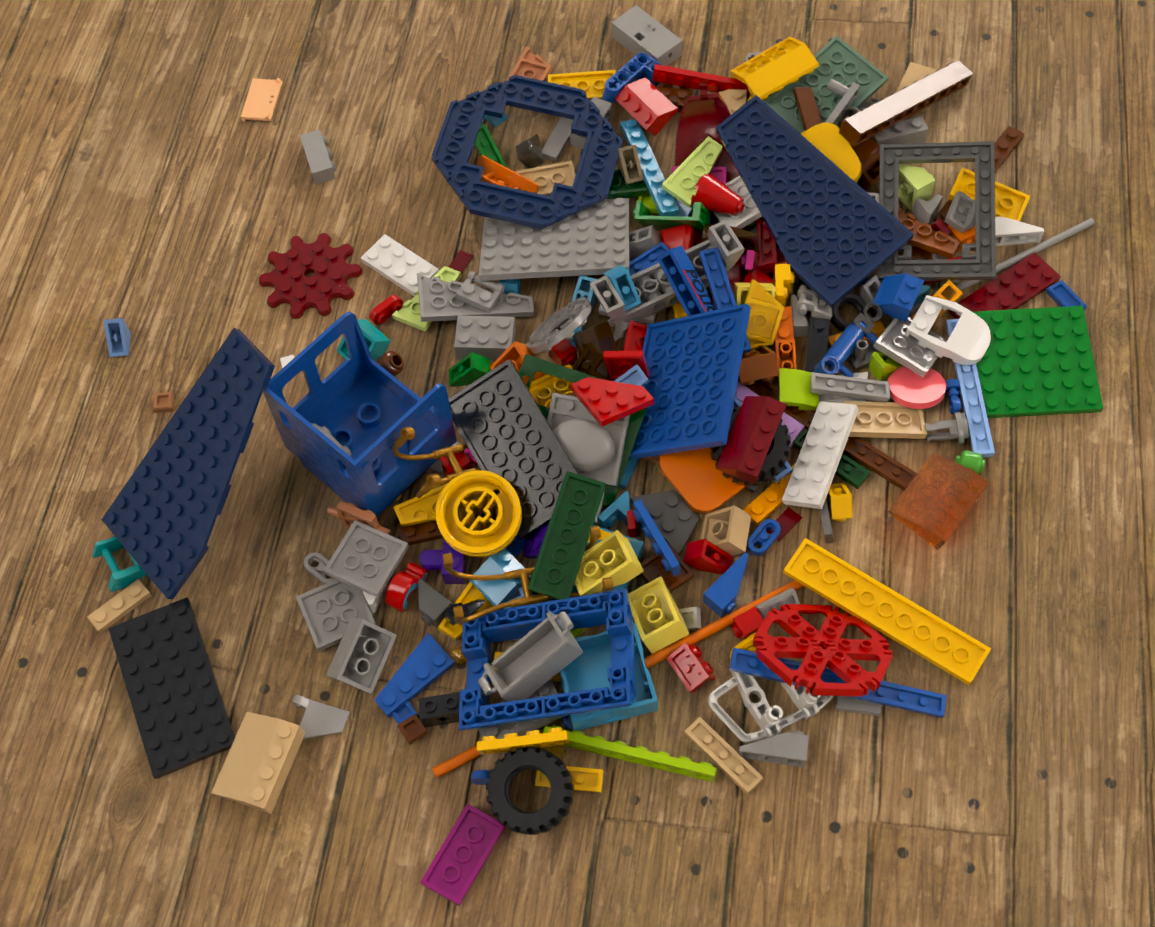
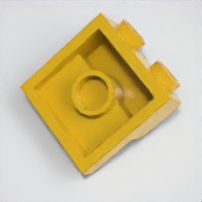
[773,264,794,307]

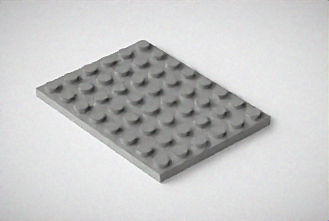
[479,198,630,281]

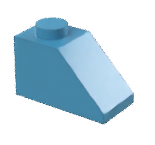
[603,265,641,311]

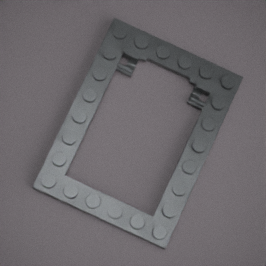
[878,141,996,281]

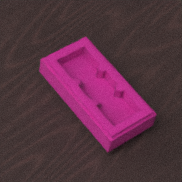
[741,250,755,273]

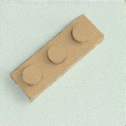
[87,579,152,634]

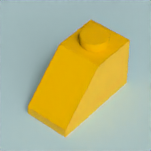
[826,483,853,521]

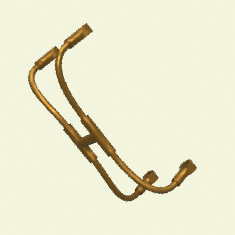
[392,427,482,498]
[443,525,614,624]

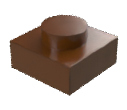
[397,714,428,745]

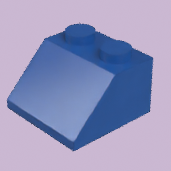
[872,273,924,322]

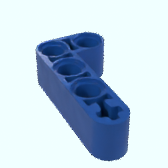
[602,53,662,103]

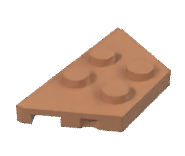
[508,47,552,81]

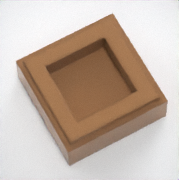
[153,392,175,413]

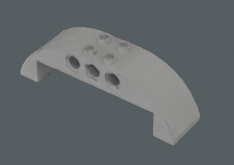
[590,220,744,321]

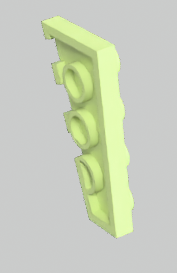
[662,136,723,208]

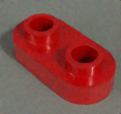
[369,295,403,325]

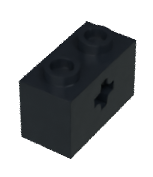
[418,692,460,727]

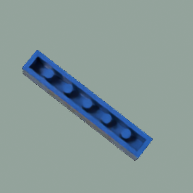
[657,246,716,316]

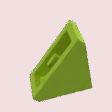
[869,352,904,381]

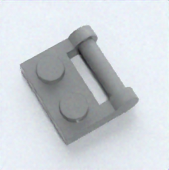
[456,271,505,313]

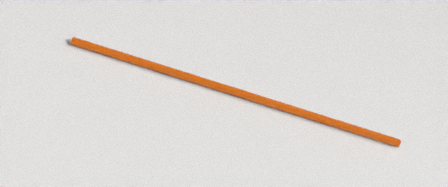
[432,580,805,778]

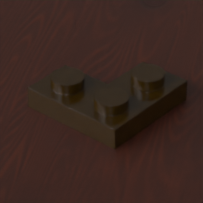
[572,343,610,381]

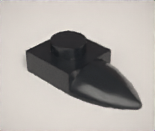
[443,599,485,625]

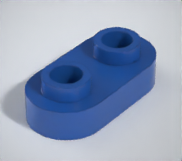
[747,519,781,556]

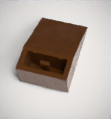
[849,138,880,190]

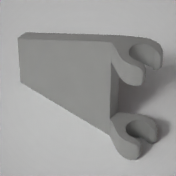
[293,695,350,739]

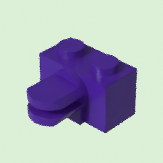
[420,540,467,584]

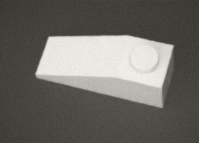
[995,217,1044,246]

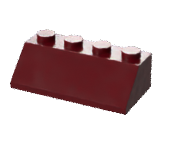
[716,396,787,484]

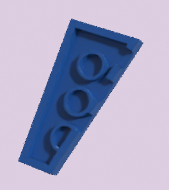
[632,499,681,577]
[374,633,455,718]

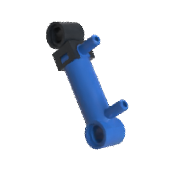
[814,303,882,377]

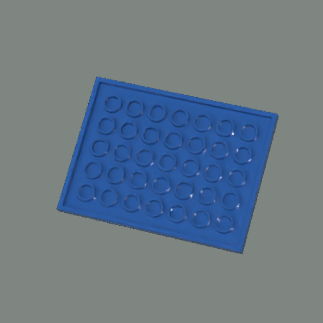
[629,304,751,460]

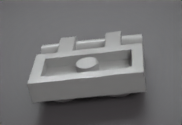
[797,285,832,321]

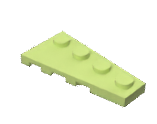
[392,266,461,332]

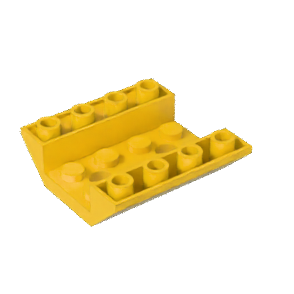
[730,36,819,100]

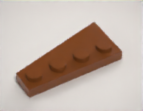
[898,207,960,259]

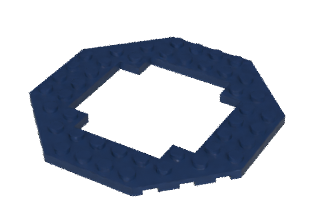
[432,75,623,229]

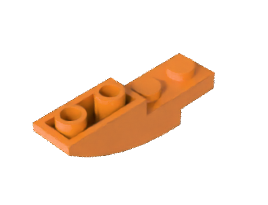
[774,306,797,378]

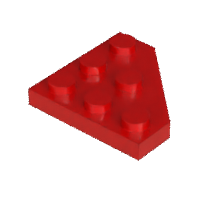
[571,377,654,427]

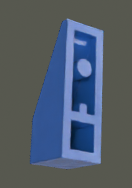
[703,552,749,618]

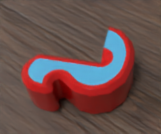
[385,562,428,612]

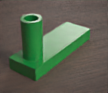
[474,124,507,167]

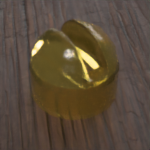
[450,646,466,665]

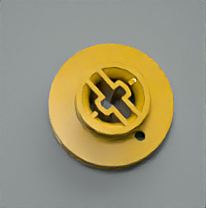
[435,470,522,557]

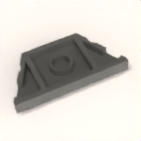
[631,490,699,556]

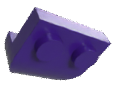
[523,522,549,559]

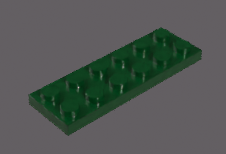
[528,471,606,600]

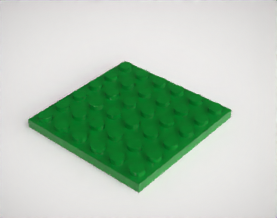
[973,306,1103,418]

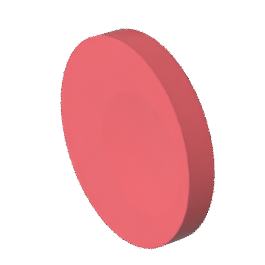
[888,366,946,409]

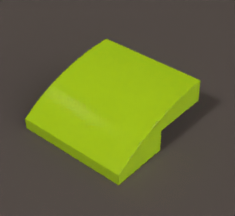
[779,368,819,410]

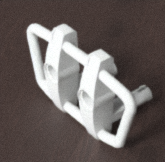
[709,658,834,743]

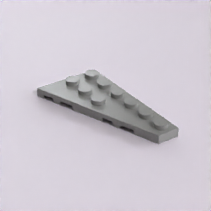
[417,273,534,322]

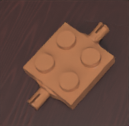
[327,501,391,535]

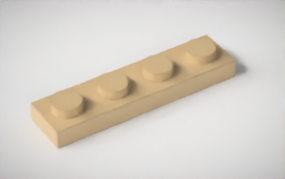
[684,717,763,795]

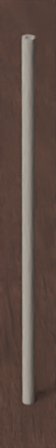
[888,218,1095,324]

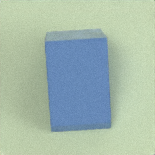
[103,318,131,357]

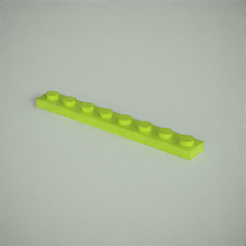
[543,725,717,783]

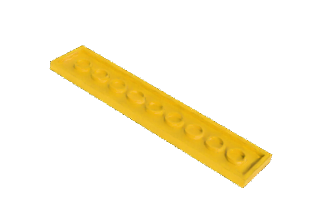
[783,538,991,685]

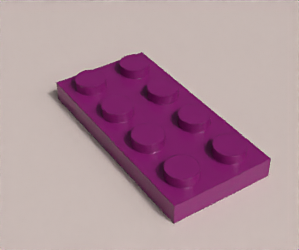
[420,804,506,906]

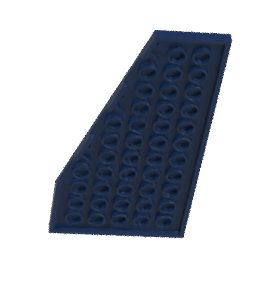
[716,95,914,307]
[101,328,275,599]

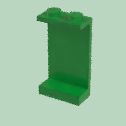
[633,201,710,231]

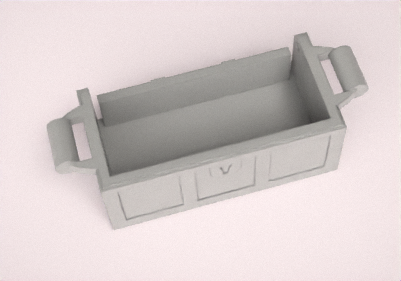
[478,611,583,702]

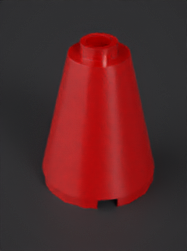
[691,173,745,216]

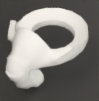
[608,318,628,341]

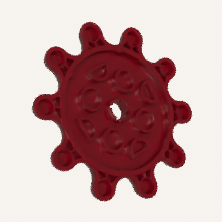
[259,233,363,319]

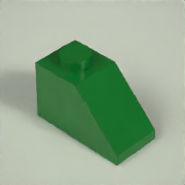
[448,352,491,387]

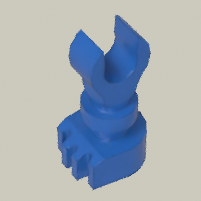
[945,379,961,414]

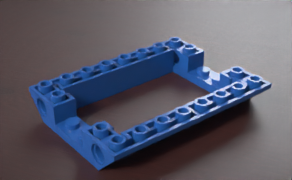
[459,589,636,731]

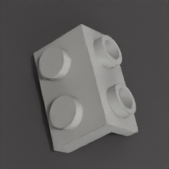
[944,191,975,233]

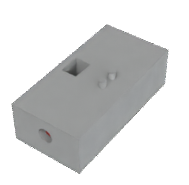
[611,5,682,66]

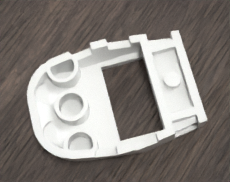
[905,295,991,365]

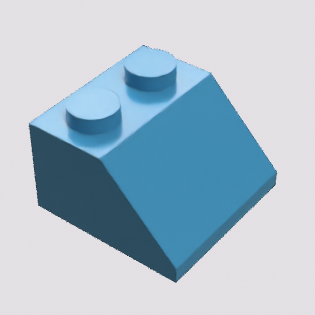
[470,548,532,606]

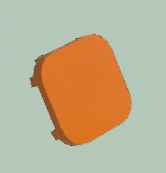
[659,447,747,514]

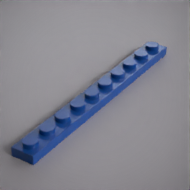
[729,648,947,718]

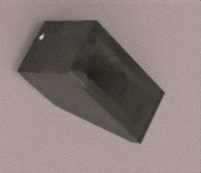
[516,134,544,169]

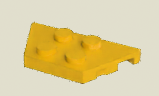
[744,279,785,348]

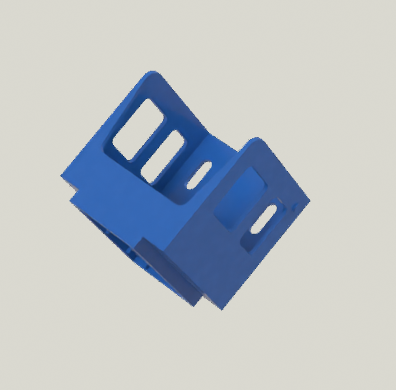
[263,312,457,518]

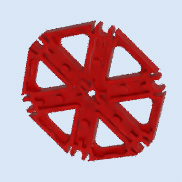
[753,604,893,697]

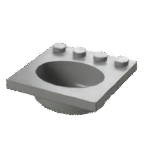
[547,393,630,486]

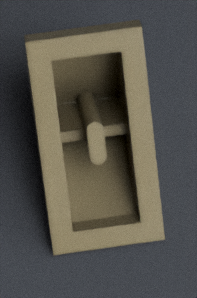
[618,144,644,184]

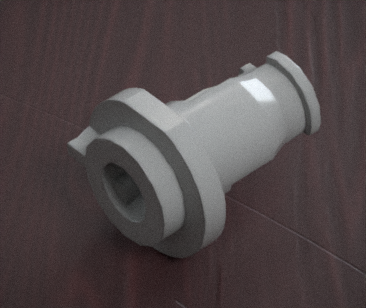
[925,412,969,444]

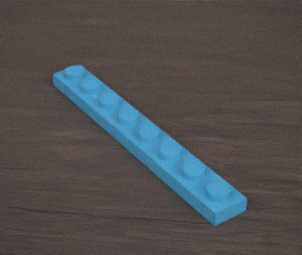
[620,119,679,216]

